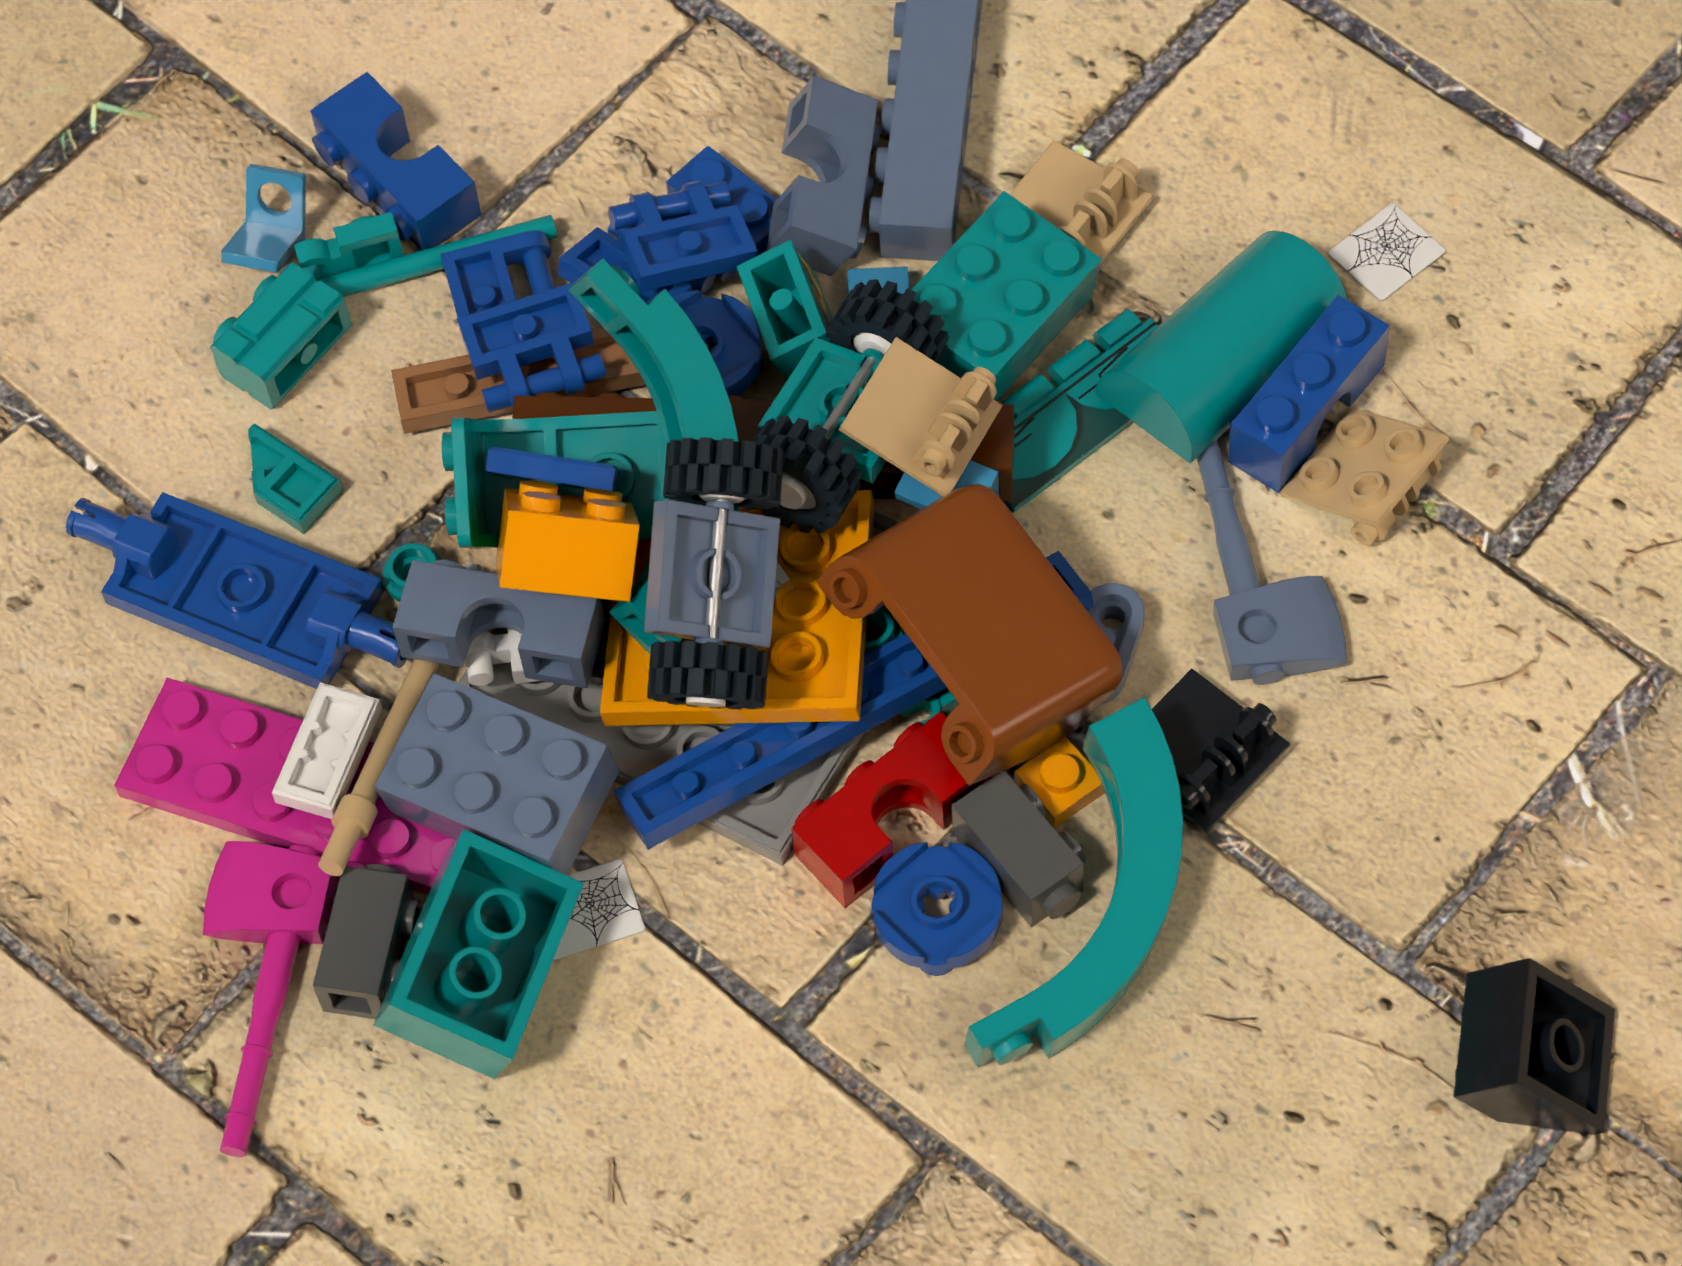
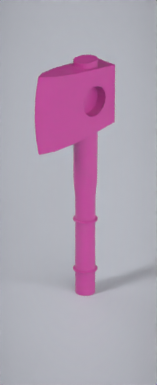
[203,841,338,1157]

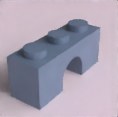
[766,76,881,276]
[393,560,606,688]

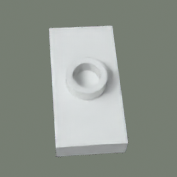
[272,682,383,819]

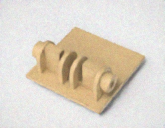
[1010,140,1153,264]
[838,337,1003,496]
[1279,407,1449,546]

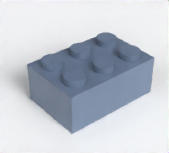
[374,673,620,875]

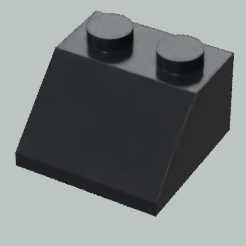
[1453,958,1615,1135]

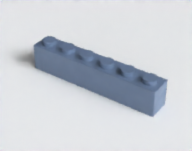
[869,0,983,261]

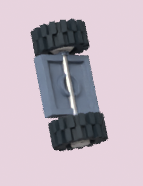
[644,437,784,709]

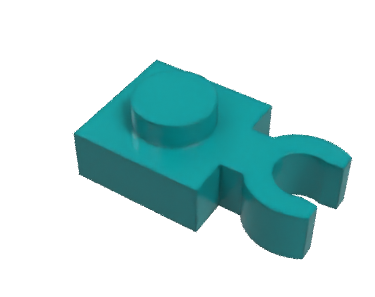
[294,212,403,281]

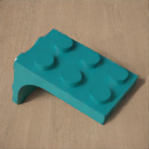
[441,411,667,549]

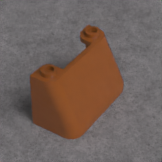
[815,484,1123,786]

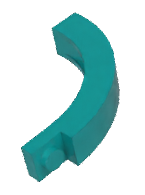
[568,258,739,653]
[964,697,1183,1068]

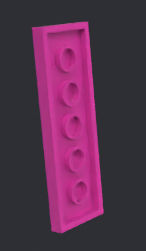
[114,678,455,895]

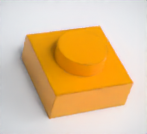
[1014,737,1105,828]

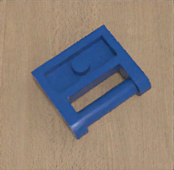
[440,230,556,354]

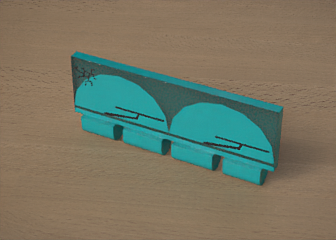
[1001,309,1159,513]

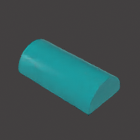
[1095,231,1347,463]

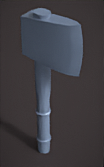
[1197,439,1347,685]

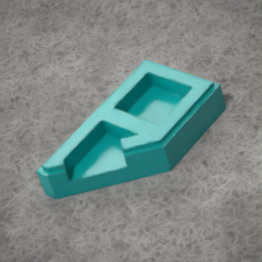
[248,423,343,534]

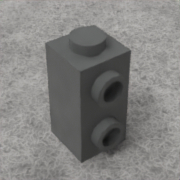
[951,770,1086,928]
[313,864,422,1019]

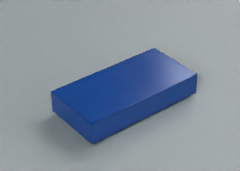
[485,446,621,492]

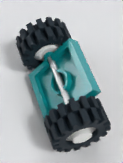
[753,279,949,534]

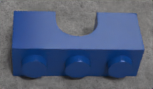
[310,72,482,250]
[1228,295,1390,494]

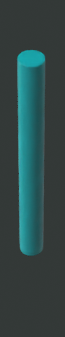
[320,215,558,297]

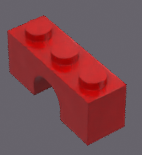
[791,711,992,908]

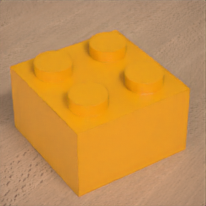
[496,481,640,602]

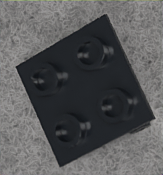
[1152,668,1291,834]

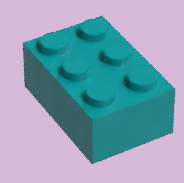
[911,191,1102,401]
[373,829,584,1079]

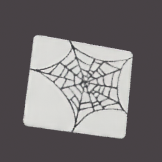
[1329,203,1445,301]
[554,859,645,959]

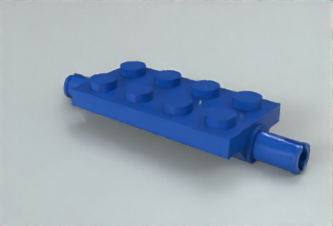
[66,492,407,689]

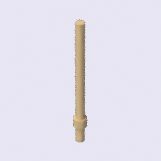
[318,564,463,876]

